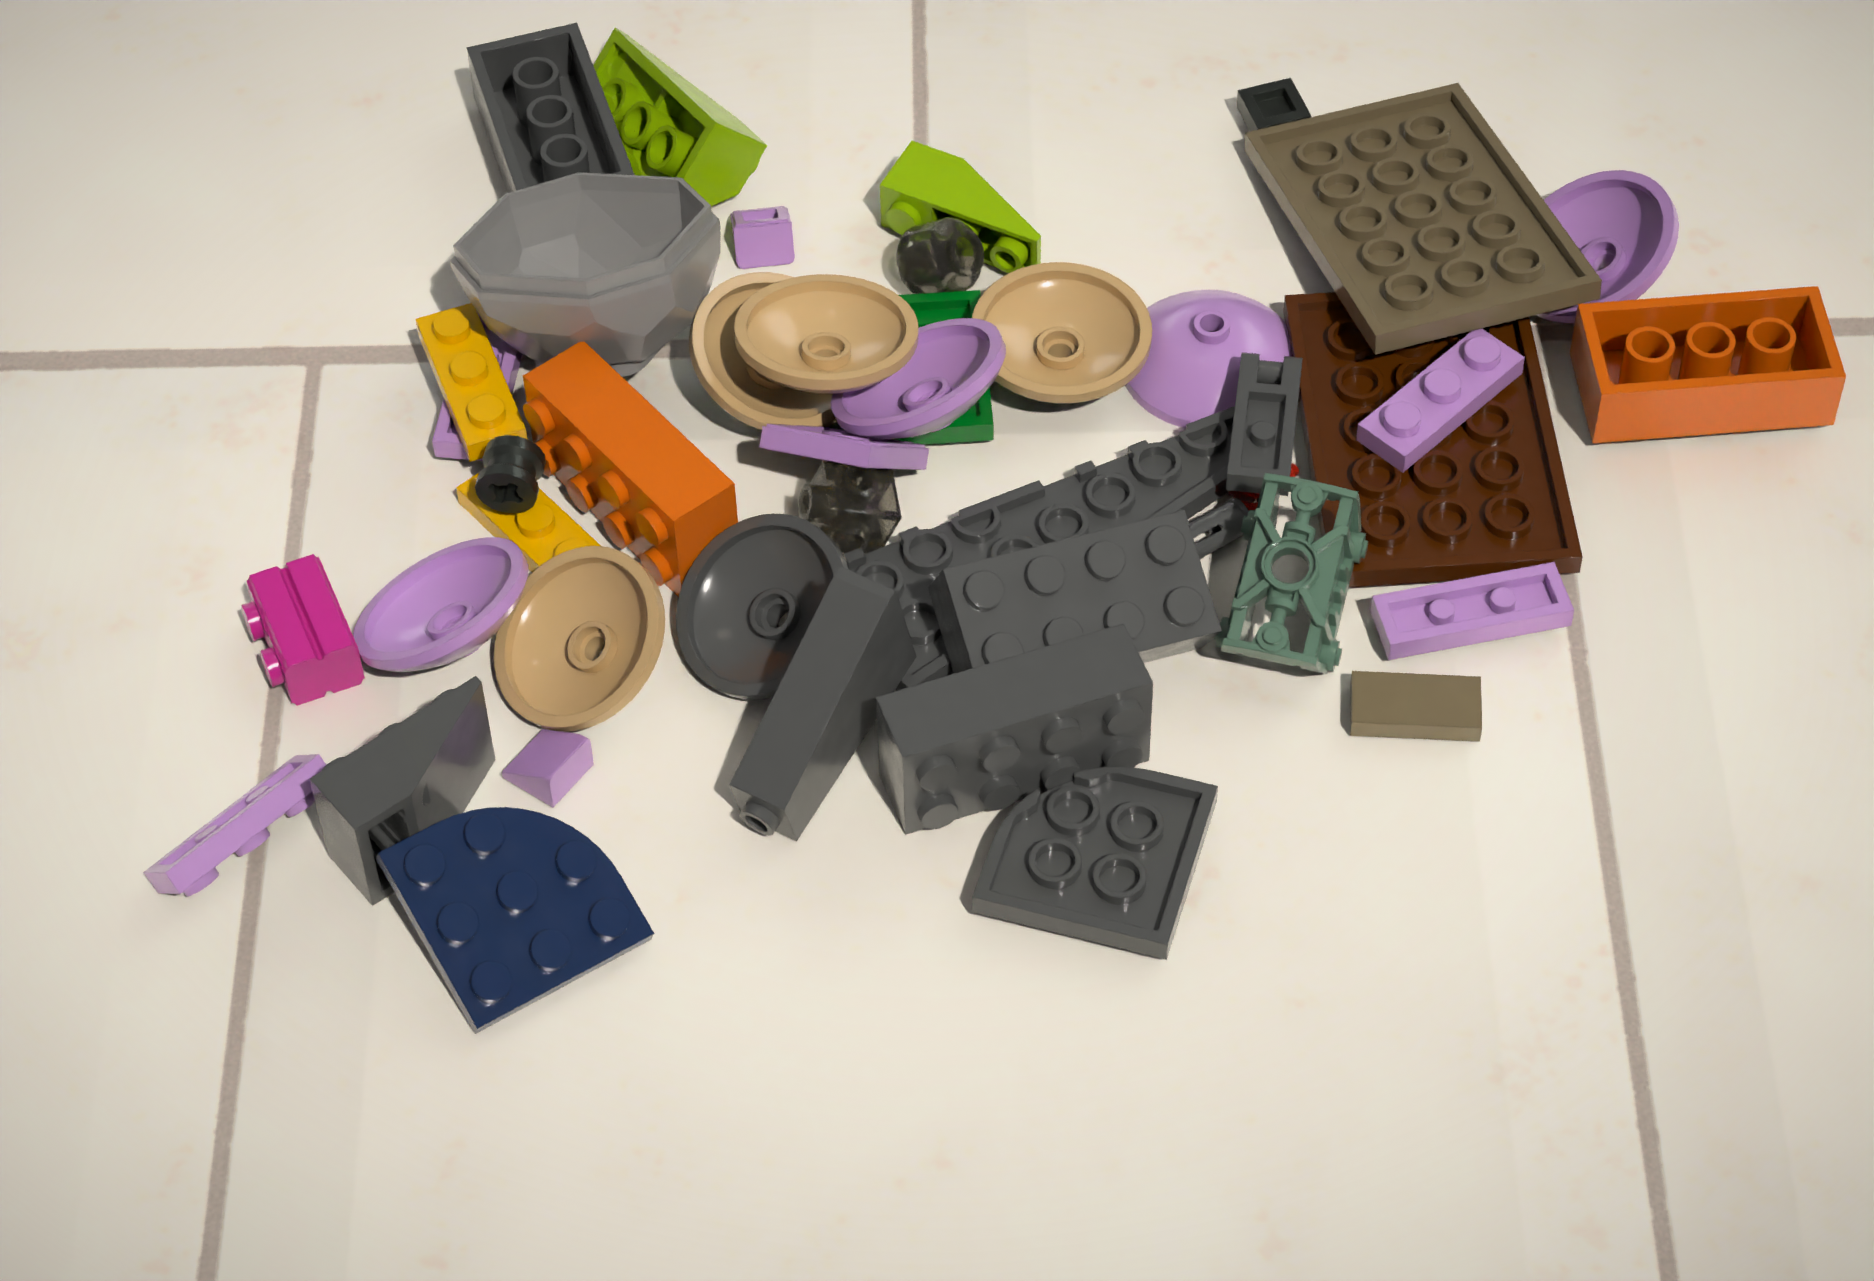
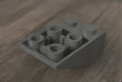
[310,676,496,906]

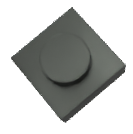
[1237,78,1311,131]

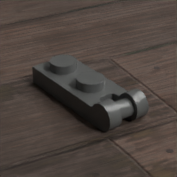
[1226,352,1303,496]

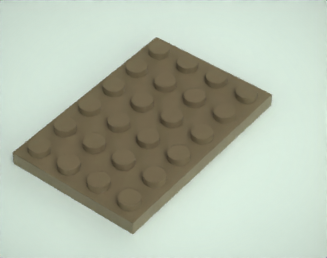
[1245,83,1602,355]

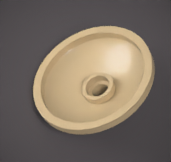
[972,262,1152,404]
[689,272,837,430]
[734,274,919,393]
[494,546,665,731]

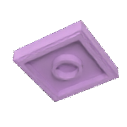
[759,424,929,470]

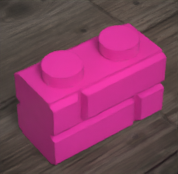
[241,554,365,706]

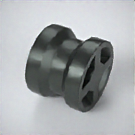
[475,435,546,514]

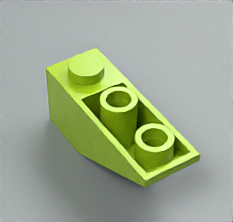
[880,140,1041,273]

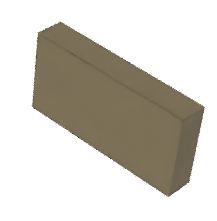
[1350,671,1482,742]

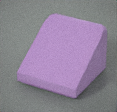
[730,206,795,269]
[502,729,594,808]

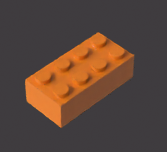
[1570,286,1846,443]
[523,341,738,598]

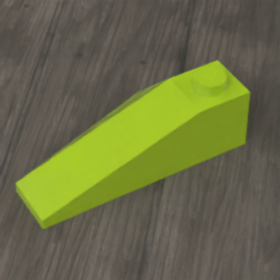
[593,28,768,206]

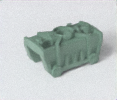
[1214,473,1368,674]

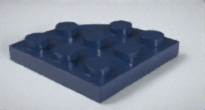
[376,807,655,1034]

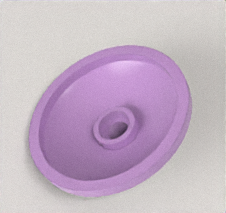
[1537,170,1679,323]
[1125,289,1292,428]
[831,318,1006,439]
[353,537,529,672]

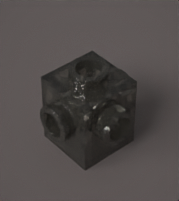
[798,460,902,553]

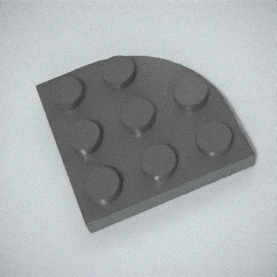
[972,767,1218,960]

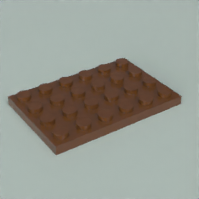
[1283,292,1583,588]

